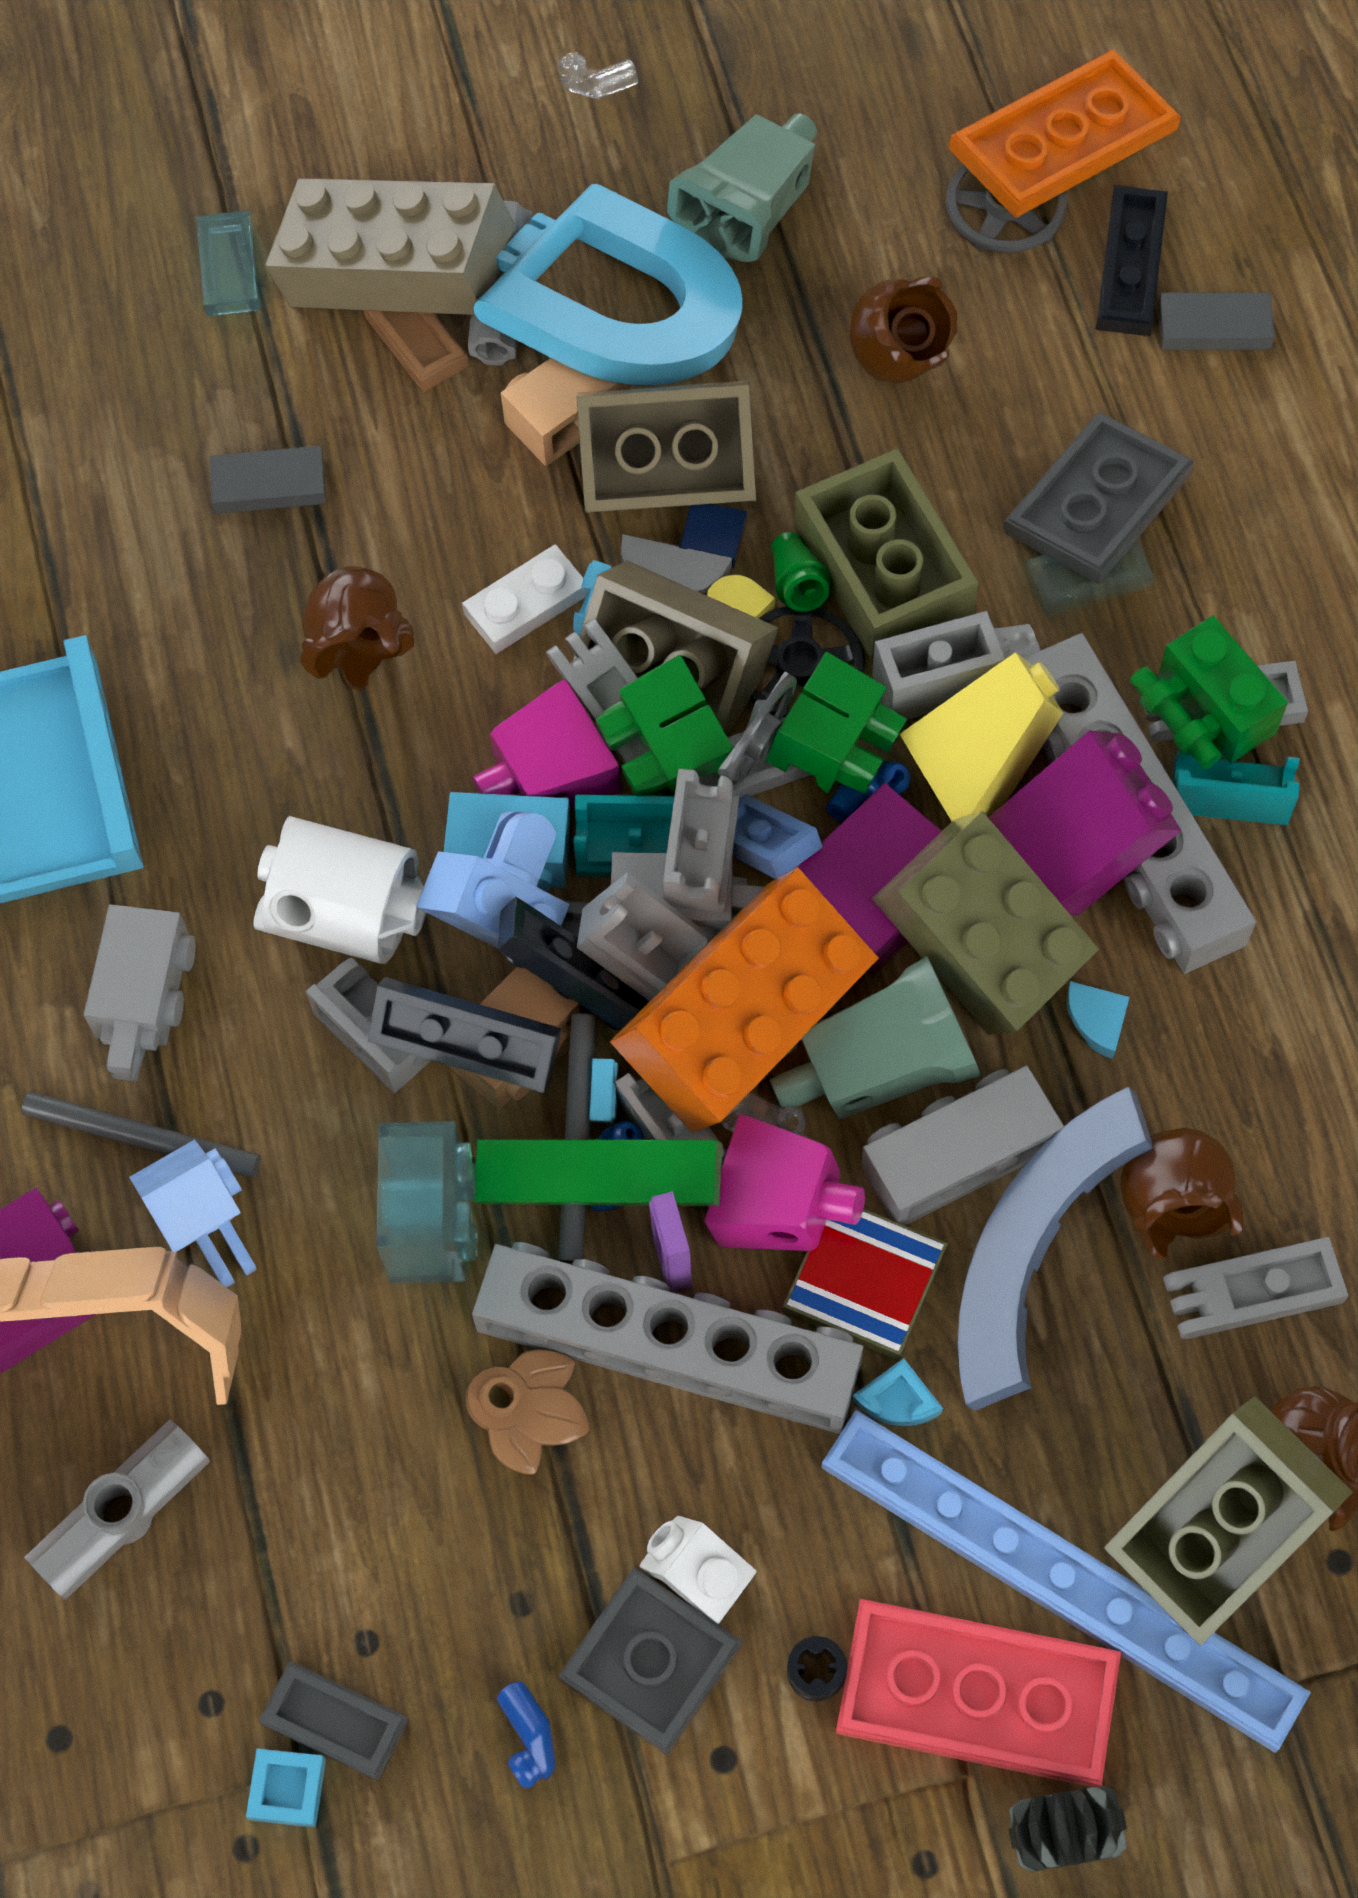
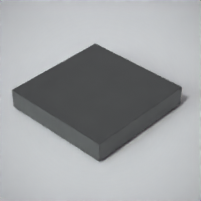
[558,1567,742,1757]

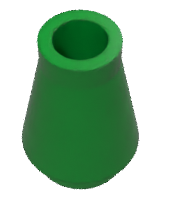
[770,532,831,612]

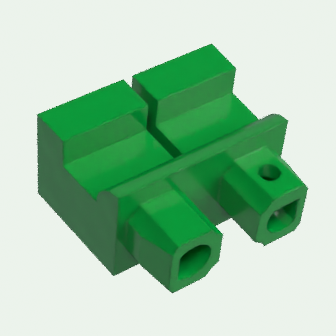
[765,652,907,794]
[595,654,734,796]

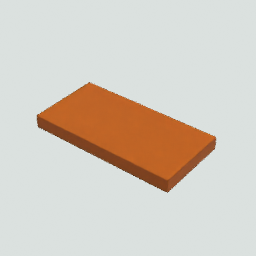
[948,49,1181,218]

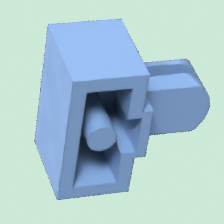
[416,811,570,948]
[129,1139,257,1287]

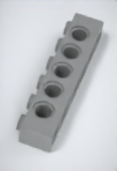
[1024,633,1256,974]
[472,1242,864,1434]

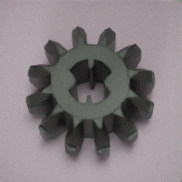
[1008,1786,1127,1872]

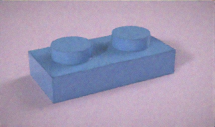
[732,794,823,879]

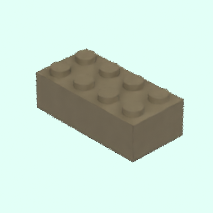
[265,178,516,315]

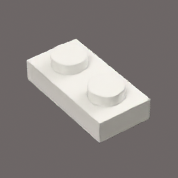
[462,544,588,654]

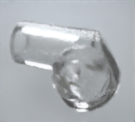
[558,52,638,99]
[720,1092,805,1135]

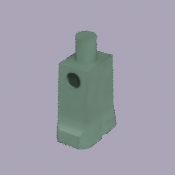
[667,113,817,262]
[770,956,981,1120]

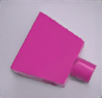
[471,679,621,809]
[704,1114,865,1251]

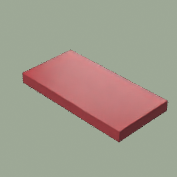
[835,1599,1121,1787]

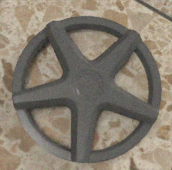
[946,165,1067,253]
[717,671,797,791]

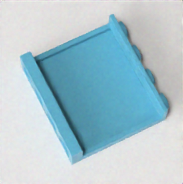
[0,635,144,903]

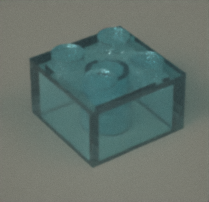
[377,1121,477,1283]

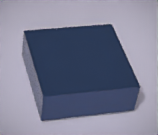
[679,504,747,569]

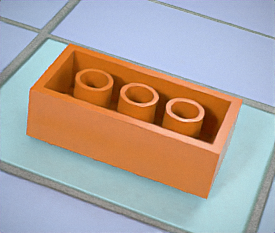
[610,867,879,1133]

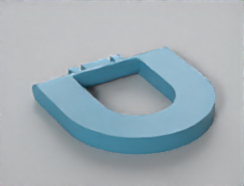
[473,184,743,385]

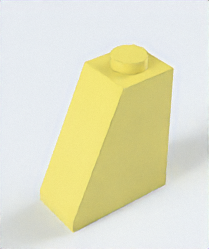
[900,652,1063,821]

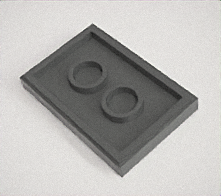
[1004,412,1194,584]

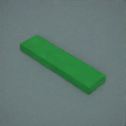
[473,1140,722,1206]

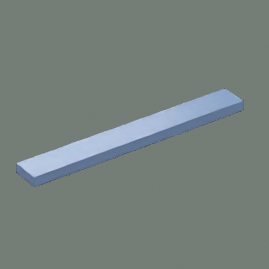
[821,1410,1311,1753]

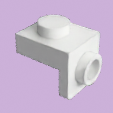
[639,1516,757,1624]

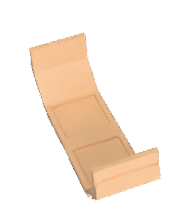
[0,1247,241,1405]

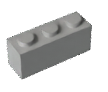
[861,1065,1064,1226]

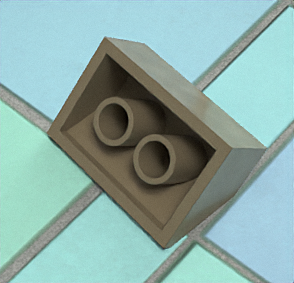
[572,560,778,737]

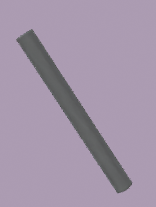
[558,1013,596,1263]
[22,1092,261,1179]

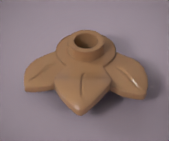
[466,1349,589,1475]

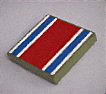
[783,1209,948,1361]

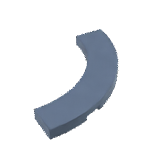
[958,1087,1154,1411]

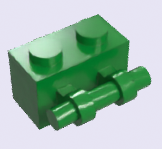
[1130,615,1288,770]

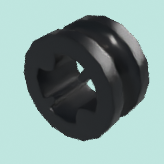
[787,1636,847,1702]

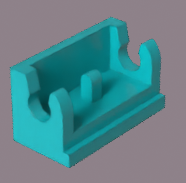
[1172,749,1300,825]
[574,795,675,877]

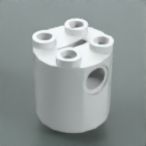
[254,816,426,964]

